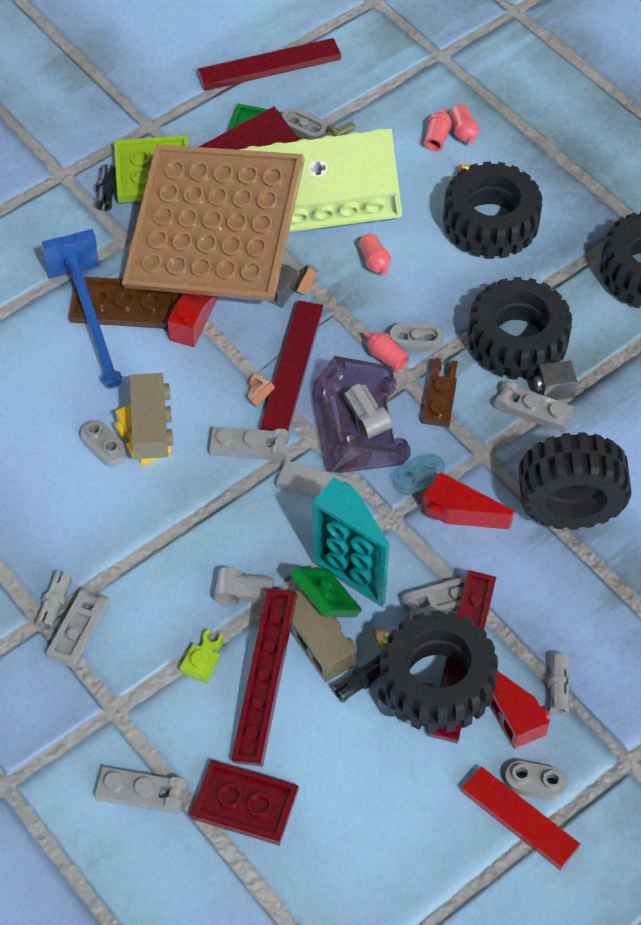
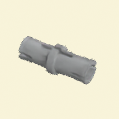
[35,571,72,631]
[548,653,572,716]

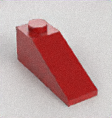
[168,294,218,347]
[422,472,514,529]
[490,670,550,749]

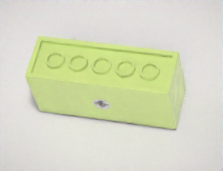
[239,129,403,232]

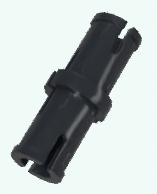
[96,164,116,211]
[332,654,381,703]

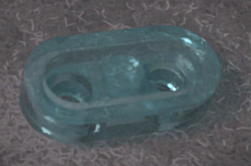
[393,454,445,495]

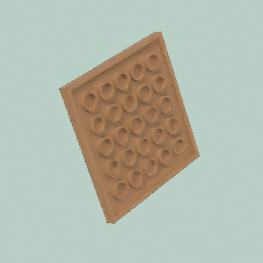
[122,144,305,301]

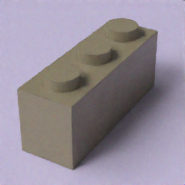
[130,373,173,459]
[290,589,358,683]

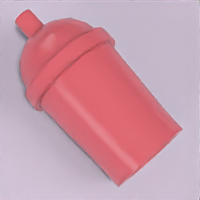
[450,105,479,144]
[424,108,452,151]
[358,233,391,275]
[365,331,410,372]

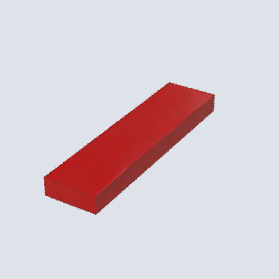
[462,766,581,870]

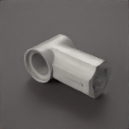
[344,383,392,440]
[214,567,274,606]

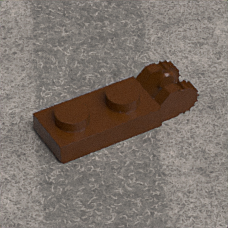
[422,358,458,427]

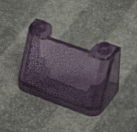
[312,356,411,473]

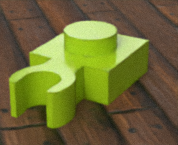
[180,629,223,684]

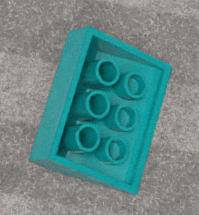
[312,477,390,607]

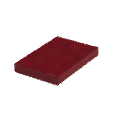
[190,760,299,846]

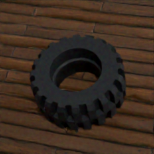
[443,161,543,259]
[600,212,641,309]
[468,277,572,380]
[518,432,632,530]
[380,610,498,733]

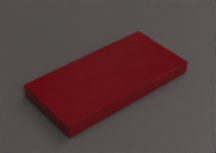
[199,106,300,150]

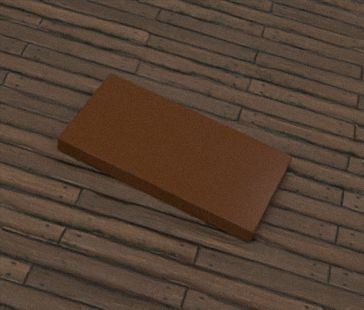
[69,277,180,329]

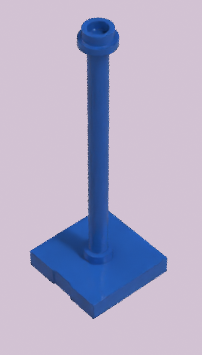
[42,229,122,388]

